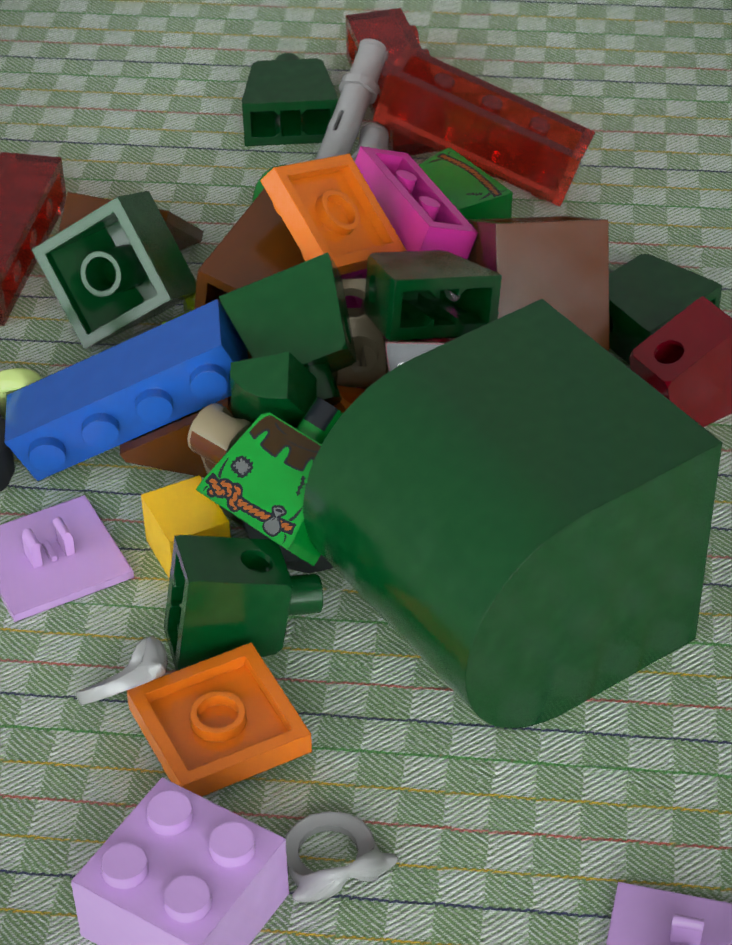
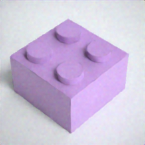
[71,777,289,945]

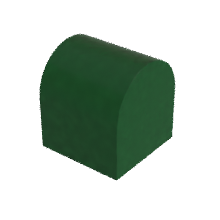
[303,299,722,728]

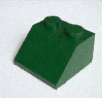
[31,191,197,350]

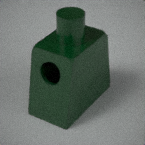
[242,53,338,147]
[364,250,502,341]
[219,253,356,406]
[609,254,722,365]
[163,535,323,671]

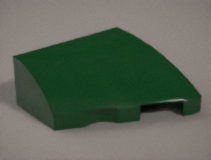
[230,351,317,428]

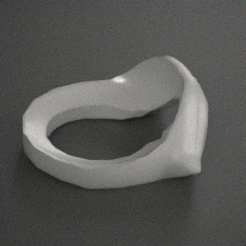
[75,636,168,705]
[285,811,398,902]

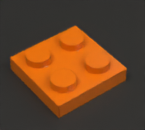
[260,153,406,275]
[126,642,312,797]

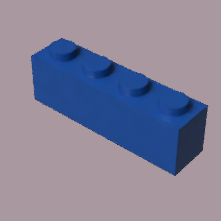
[4,299,248,481]

